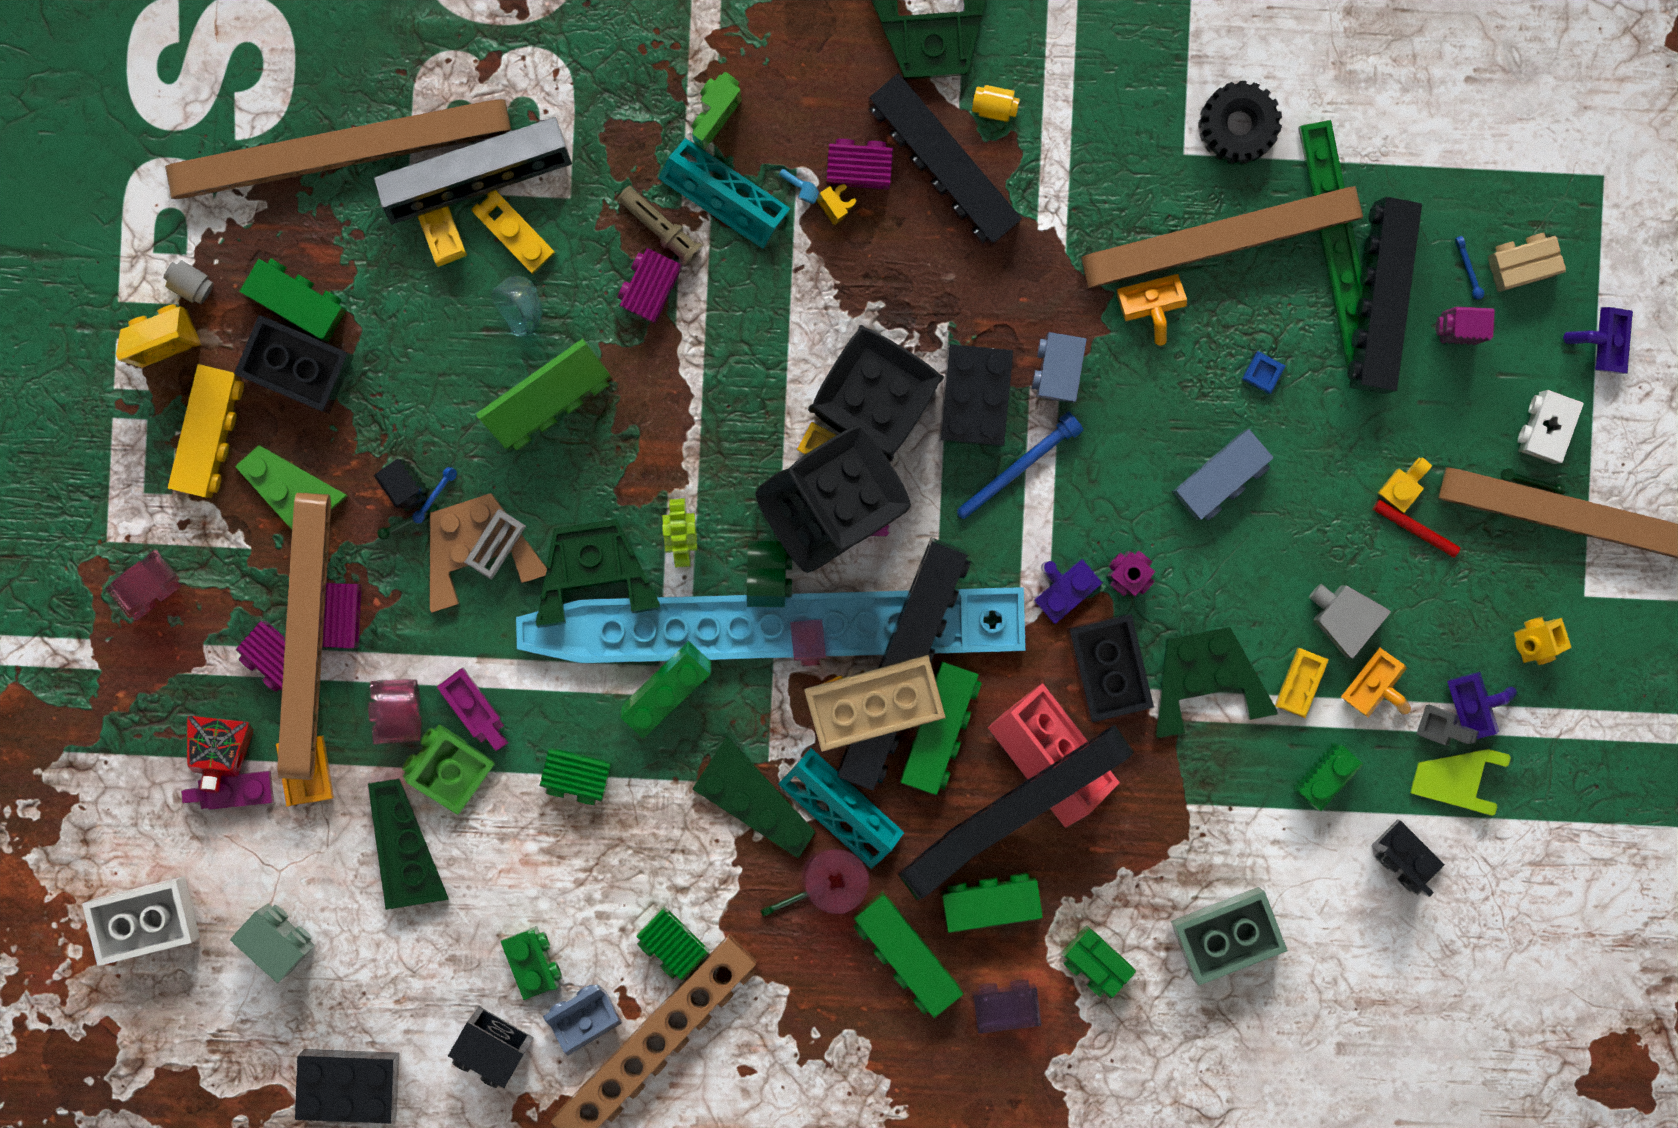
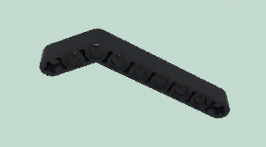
[898,725,1134,901]

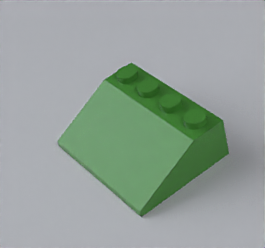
[476,338,612,451]

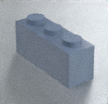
[1172,429,1273,521]

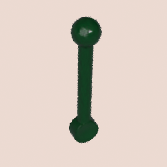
[1501,468,1565,495]
[377,504,439,540]
[760,883,823,916]

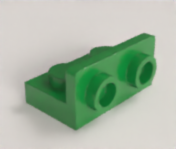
[500,926,562,1000]

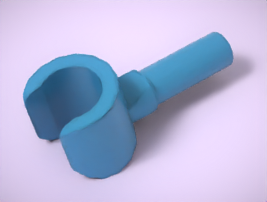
[779,169,819,204]

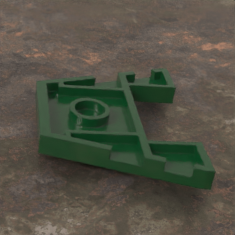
[871,0,986,80]
[536,519,661,628]
[1155,627,1278,738]

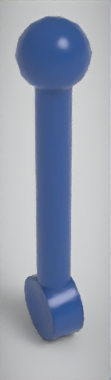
[1455,236,1484,300]
[412,467,457,523]

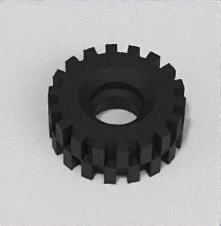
[1198,81,1282,165]

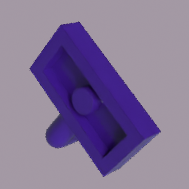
[1563,307,1633,374]
[1034,559,1103,624]
[1447,671,1517,739]

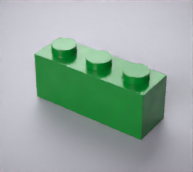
[239,258,347,342]
[620,641,711,739]
[941,873,1043,933]

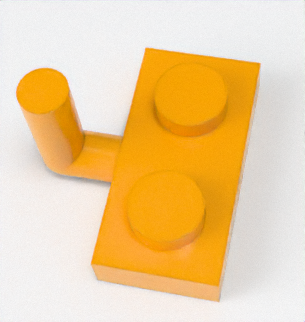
[1117,274,1187,346]
[1341,648,1411,718]

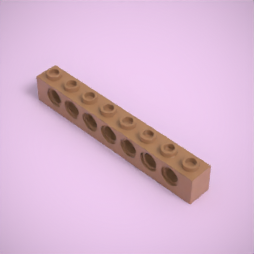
[551,934,756,1128]

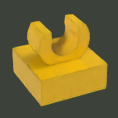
[816,184,856,225]

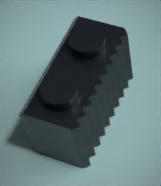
[373,459,429,510]

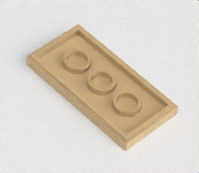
[804,655,945,752]

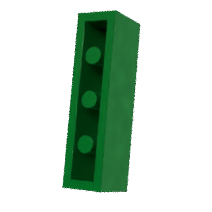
[900,661,982,795]
[853,891,964,1018]

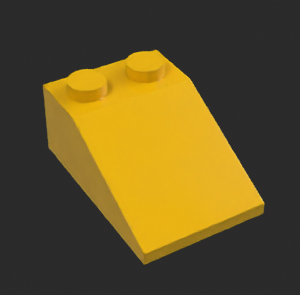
[116,304,201,368]

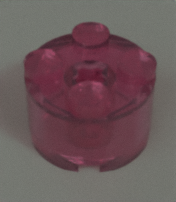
[104,549,182,621]
[368,679,422,745]
[801,848,869,914]

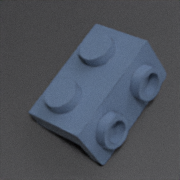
[543,984,622,1056]

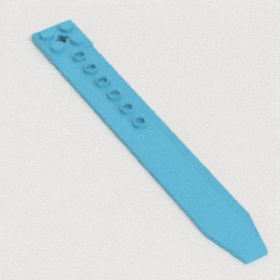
[516,587,1026,663]

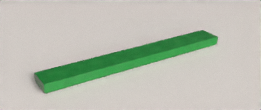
[1298,120,1363,371]

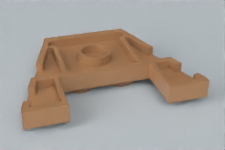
[430,493,547,613]

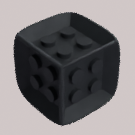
[808,325,944,462]
[755,425,911,573]

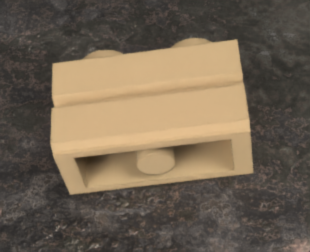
[1488,233,1566,292]

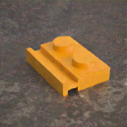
[276,735,334,807]

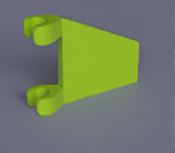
[1410,749,1511,816]

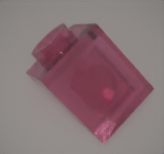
[790,619,826,666]

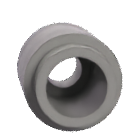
[163,260,214,304]

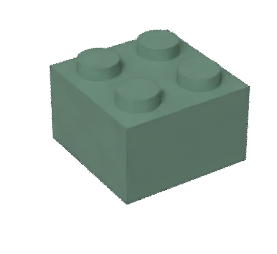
[230,903,315,983]

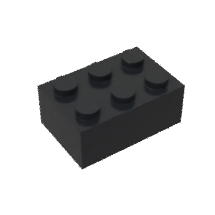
[234,315,354,414]
[939,344,1013,447]
[1066,614,1154,723]
[448,1006,534,1088]
[295,1049,399,1124]

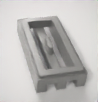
[464,509,526,580]

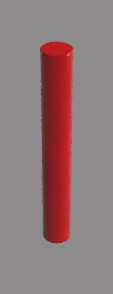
[1372,499,1461,558]

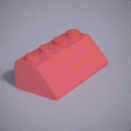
[988,683,1120,828]

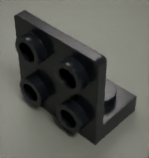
[1371,819,1445,898]

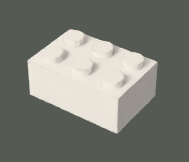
[82,876,200,966]

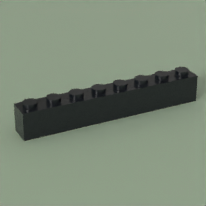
[837,537,971,790]

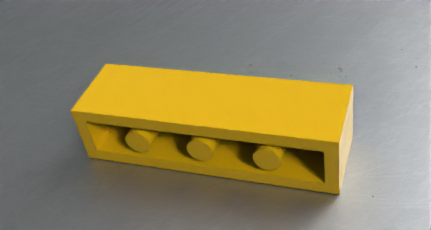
[168,364,244,498]

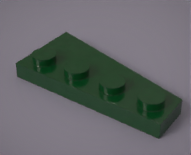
[693,736,816,858]
[368,778,449,910]

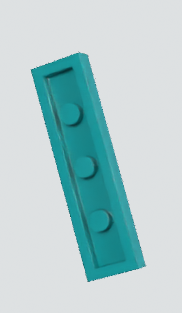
[658,138,790,249]
[778,748,904,869]

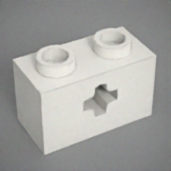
[1518,390,1584,464]

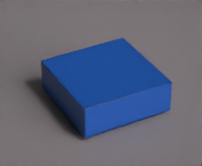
[1241,351,1285,394]

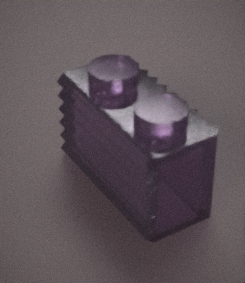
[972,979,1041,1033]

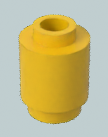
[972,85,1020,122]

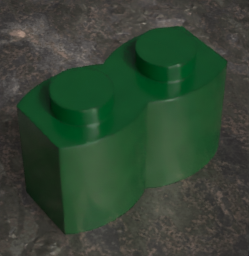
[747,541,792,607]

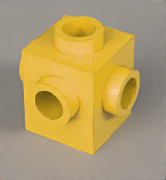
[1514,617,1572,665]

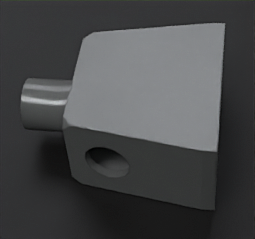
[1309,584,1391,659]

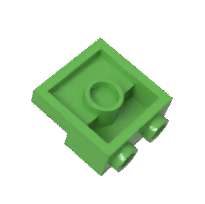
[691,72,742,150]
[402,724,495,815]

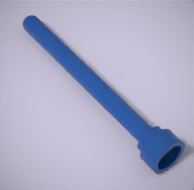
[957,411,1084,519]

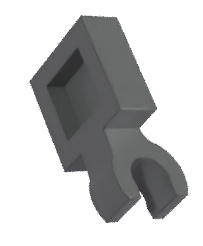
[1416,704,1479,745]

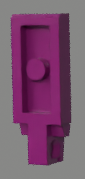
[437,667,508,751]
[181,771,274,810]

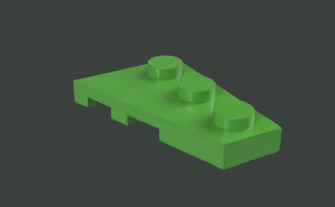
[235,445,348,529]

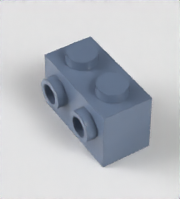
[1032,332,1087,403]

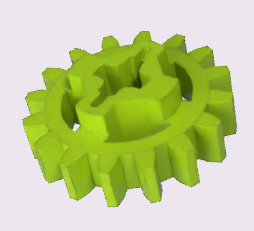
[662,498,698,568]

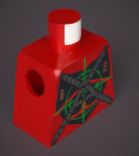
[187,716,254,793]

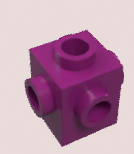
[1107,551,1156,597]

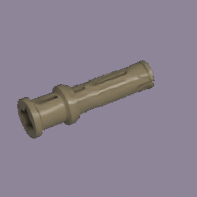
[617,186,703,267]

